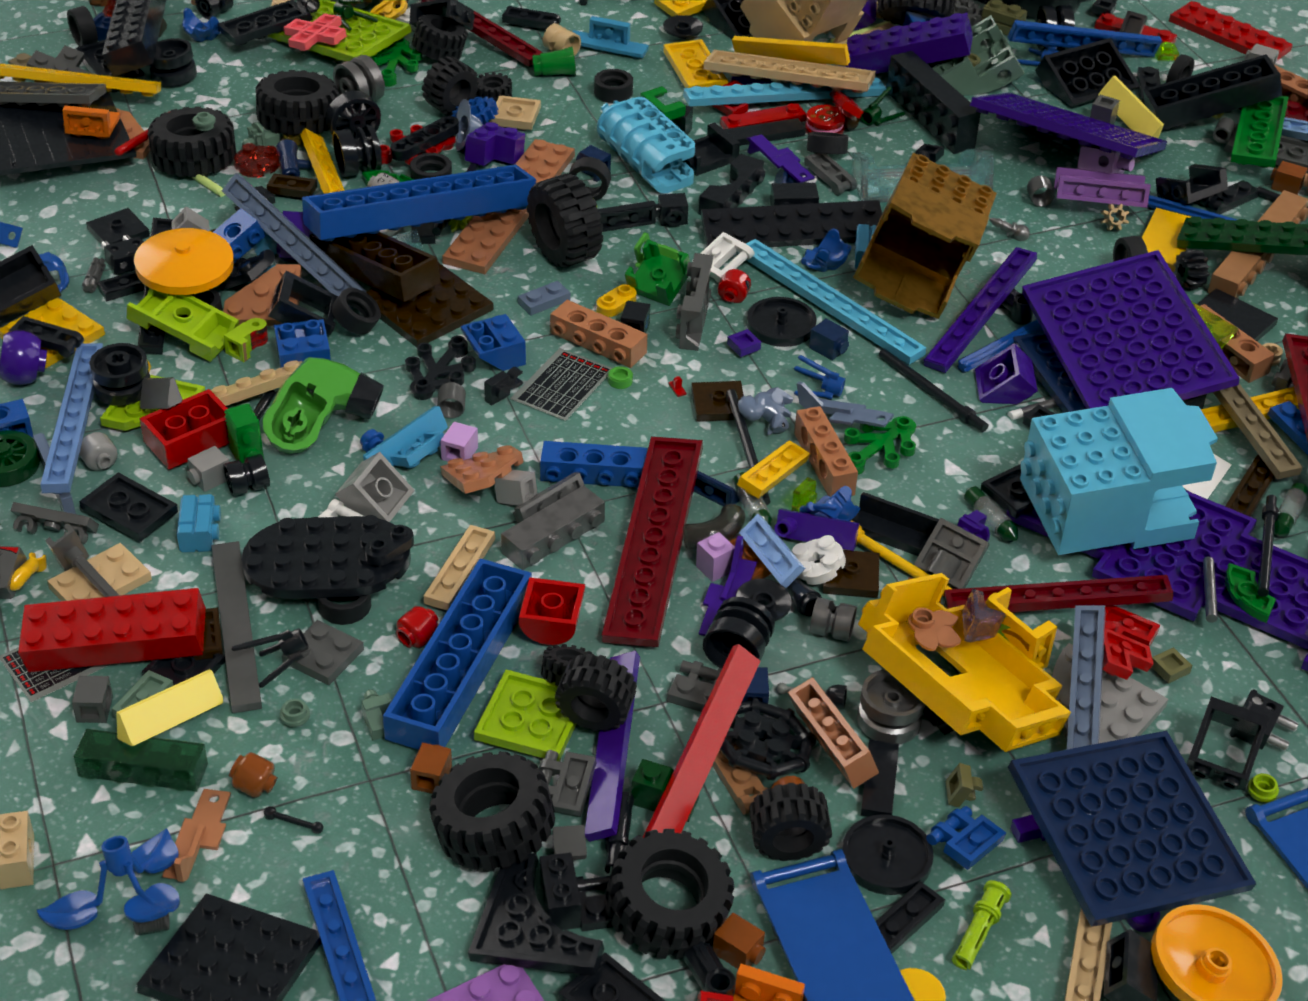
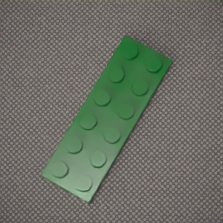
[1230,96,1289,168]

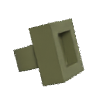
[945,763,983,807]

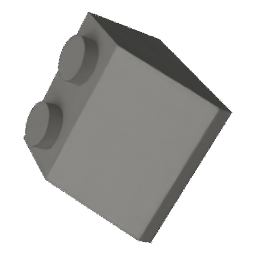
[335,452,415,522]

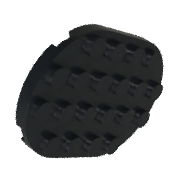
[242,515,411,599]

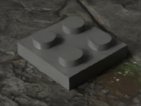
[282,620,364,685]

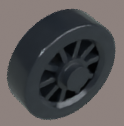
[325,91,381,138]

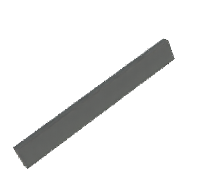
[211,541,262,713]

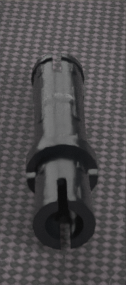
[605,792,634,875]

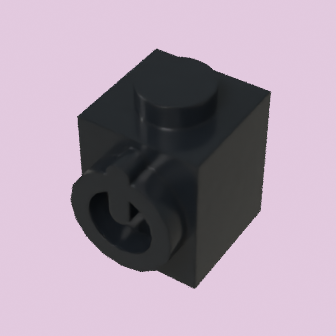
[656,193,688,227]

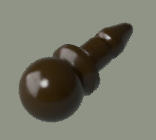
[844,116,859,130]

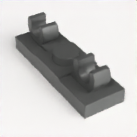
[513,472,585,523]
[11,502,99,544]

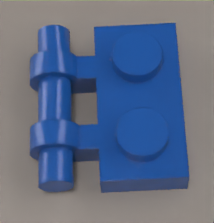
[926,806,1006,870]

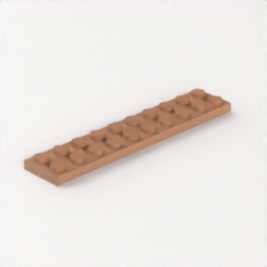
[442,139,575,274]

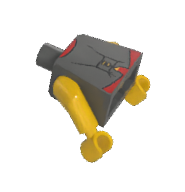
[0,546,47,599]

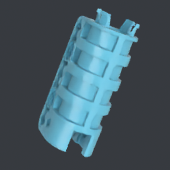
[597,97,695,193]

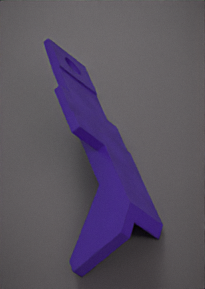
[746,134,815,183]
[699,535,757,636]

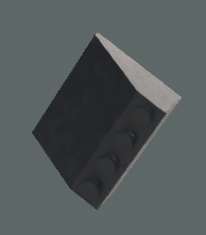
[702,0,753,39]
[1035,38,1140,107]

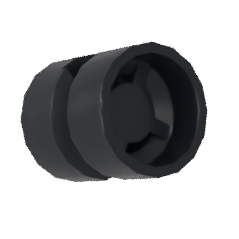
[195,0,233,19]
[223,454,270,496]

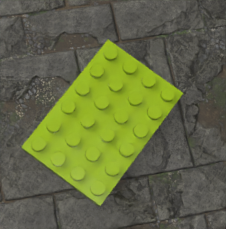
[267,0,412,61]

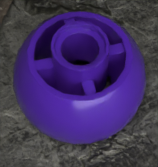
[0,330,47,385]

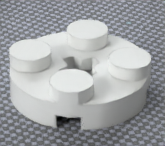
[792,535,846,585]

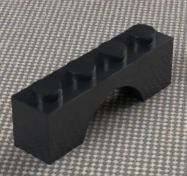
[698,154,765,215]

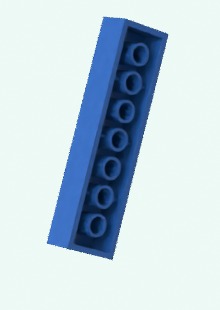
[383,558,532,750]

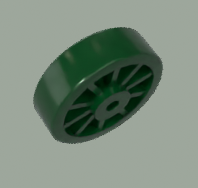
[0,430,40,487]

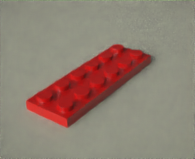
[1169,1,1293,60]

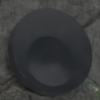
[747,297,817,347]
[842,814,934,895]

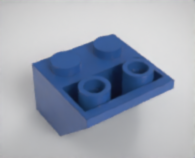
[461,314,526,371]
[274,319,331,368]

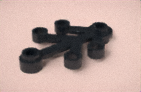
[405,336,476,400]

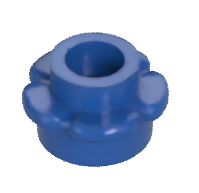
[360,429,384,453]

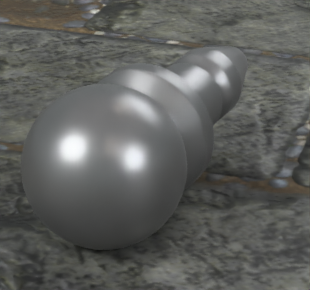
[989,218,1030,241]

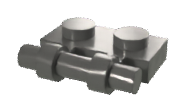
[667,660,722,712]
[539,750,597,817]

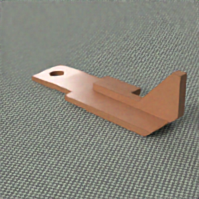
[162,789,231,882]

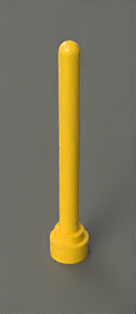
[851,521,952,596]

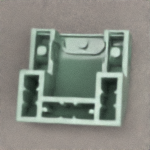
[928,15,1025,95]

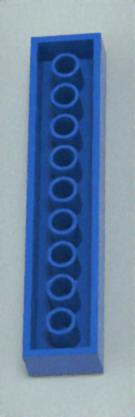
[302,165,536,241]

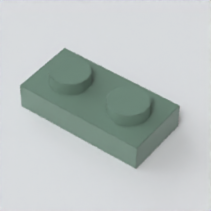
[112,670,173,718]

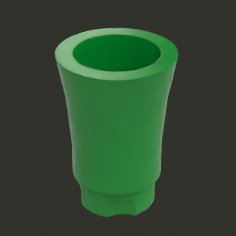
[532,46,576,76]

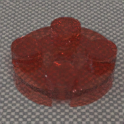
[234,143,280,177]

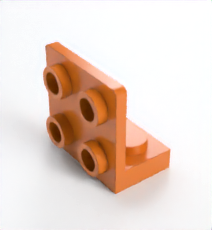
[62,106,120,138]
[733,963,805,1001]

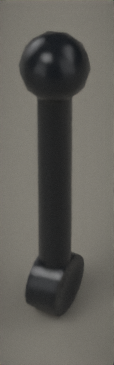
[264,806,324,834]

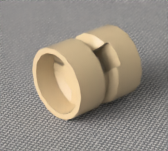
[543,24,581,56]

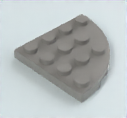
[1052,643,1168,743]

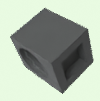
[72,676,113,723]

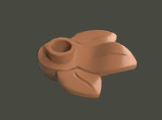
[908,608,961,651]

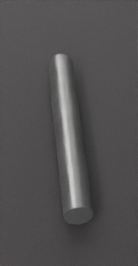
[1203,557,1218,623]

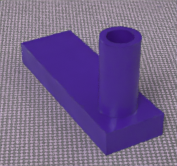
[774,508,859,551]

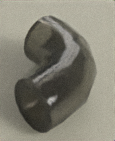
[684,504,746,551]

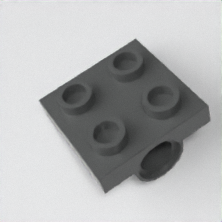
[914,518,990,589]

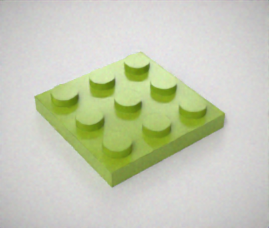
[474,670,576,761]

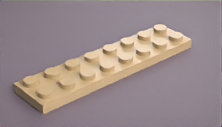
[704,50,876,93]

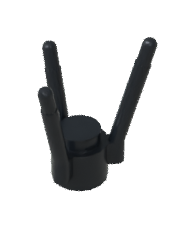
[232,628,309,688]

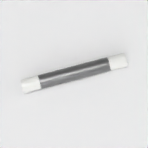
[1007,399,1058,421]

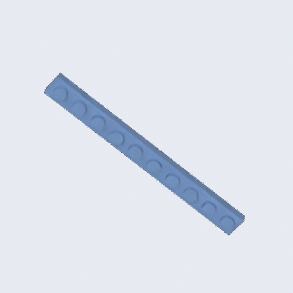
[40,343,103,494]

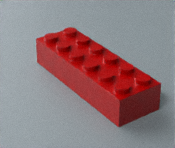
[18,588,206,672]

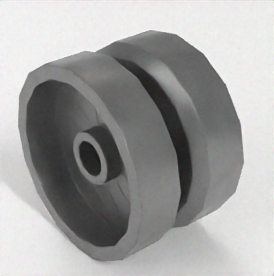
[333,55,385,107]
[857,669,925,744]

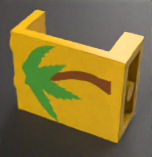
[983,587,1057,669]

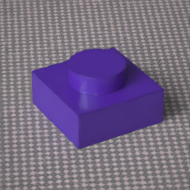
[727,329,761,357]

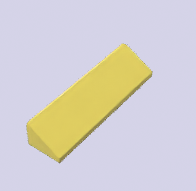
[1098,76,1164,138]
[116,669,223,746]

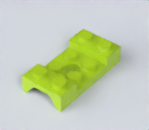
[127,288,239,362]

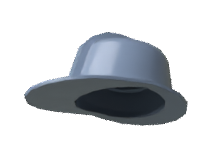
[455,99,483,151]

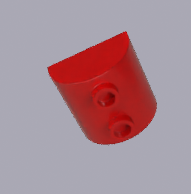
[519,577,585,645]

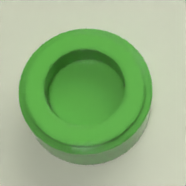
[608,366,633,389]

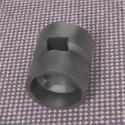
[809,597,857,642]

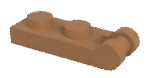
[712,744,767,815]

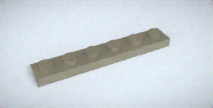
[1213,384,1303,479]

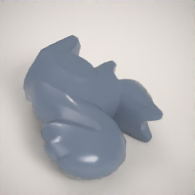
[738,387,793,435]

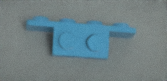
[572,16,648,58]
[363,406,448,468]

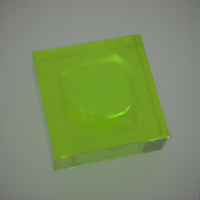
[1155,42,1179,61]
[791,477,817,512]

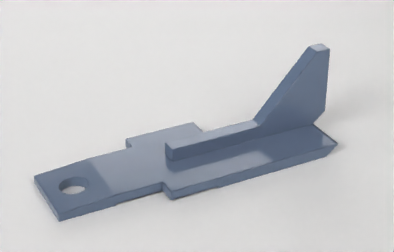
[797,381,894,427]

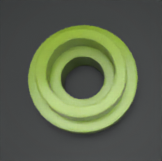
[1247,773,1279,802]

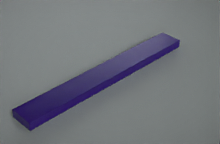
[924,247,1037,373]
[585,650,640,842]

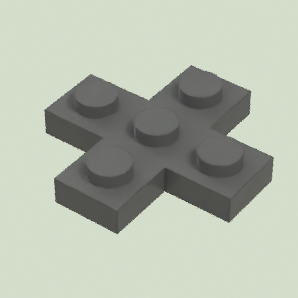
[27,45,94,83]

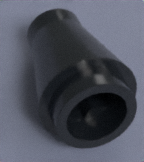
[787,579,822,616]

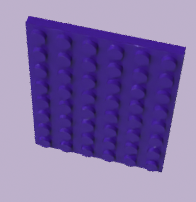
[970,93,1168,160]
[1022,250,1240,409]

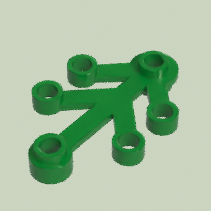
[370,38,422,87]
[844,416,916,475]

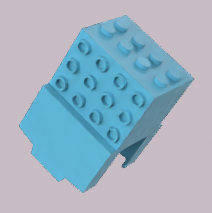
[1020,388,1218,555]

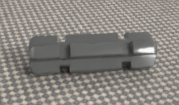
[82,257,106,293]

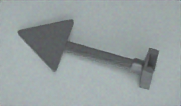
[45,523,120,597]

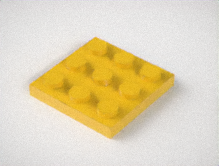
[0,297,105,369]

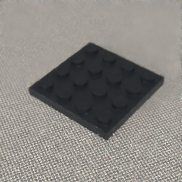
[137,893,321,1001]

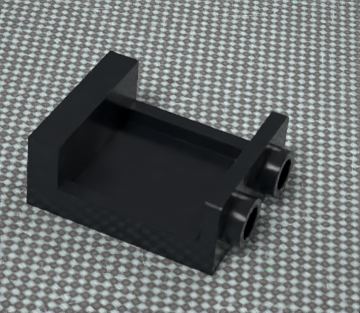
[674,122,740,176]
[1156,164,1228,204]

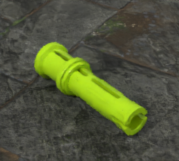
[952,880,1012,970]

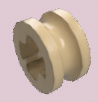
[1263,343,1283,366]

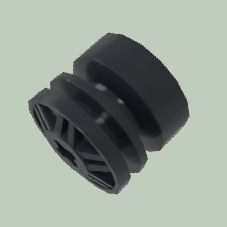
[333,124,382,177]
[703,597,775,668]

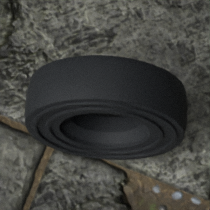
[1166,54,1194,83]

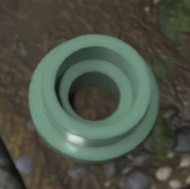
[193,112,216,131]
[280,699,310,727]

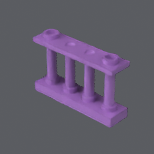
[1054,167,1151,208]

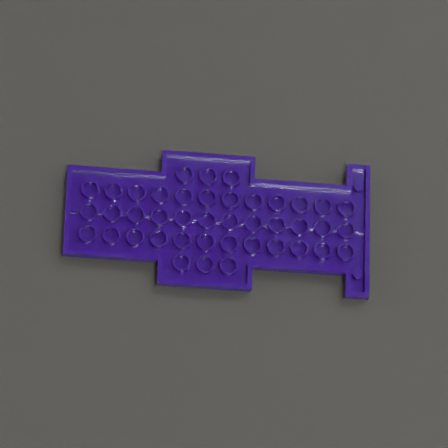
[1005,490,1308,671]

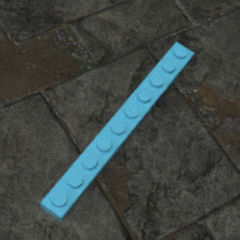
[683,77,886,107]
[738,239,927,365]

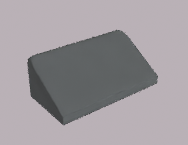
[140,377,183,409]

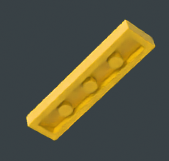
[737,440,811,499]

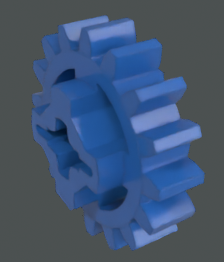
[452,96,498,125]

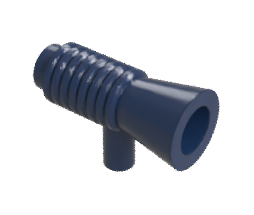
[276,139,312,177]

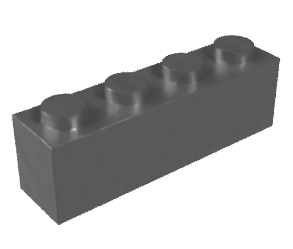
[501,485,605,570]

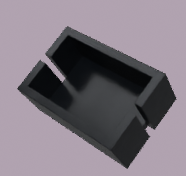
[0,245,61,327]

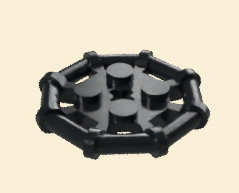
[720,697,817,780]

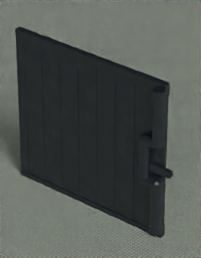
[0,91,136,176]

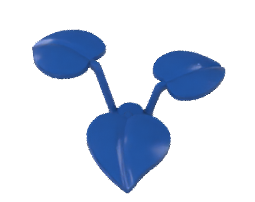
[37,828,180,930]

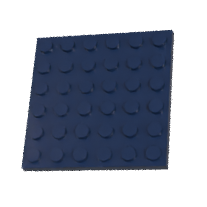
[1008,731,1256,927]

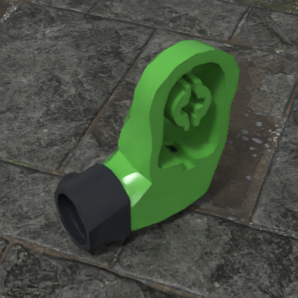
[263,357,384,454]

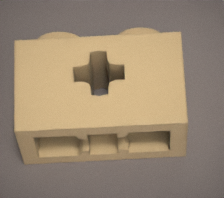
[0,811,34,889]

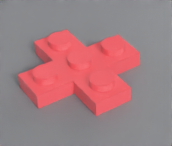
[284,13,347,51]

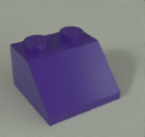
[975,343,1038,404]

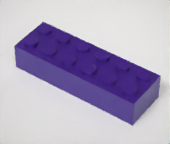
[845,13,973,74]

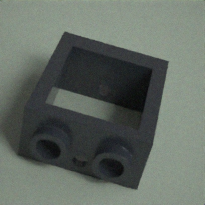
[268,271,338,335]
[1187,696,1270,791]

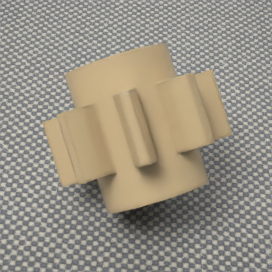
[1101,204,1130,231]

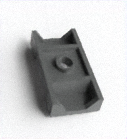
[675,253,714,351]

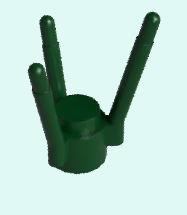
[333,0,378,31]
[860,86,905,126]

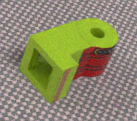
[224,318,268,362]

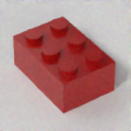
[139,389,230,470]

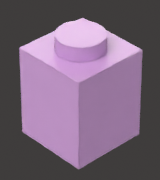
[441,422,478,462]
[696,532,735,582]

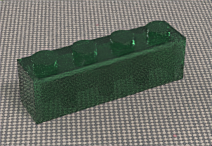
[73,729,208,792]

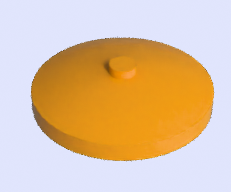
[134,228,234,295]
[1151,904,1283,1001]

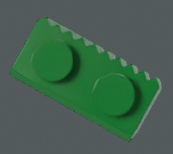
[224,403,264,463]

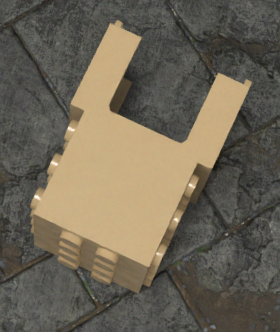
[740,0,868,43]

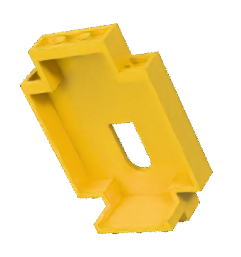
[858,573,1071,752]

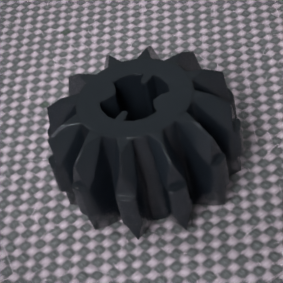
[1173,249,1210,289]

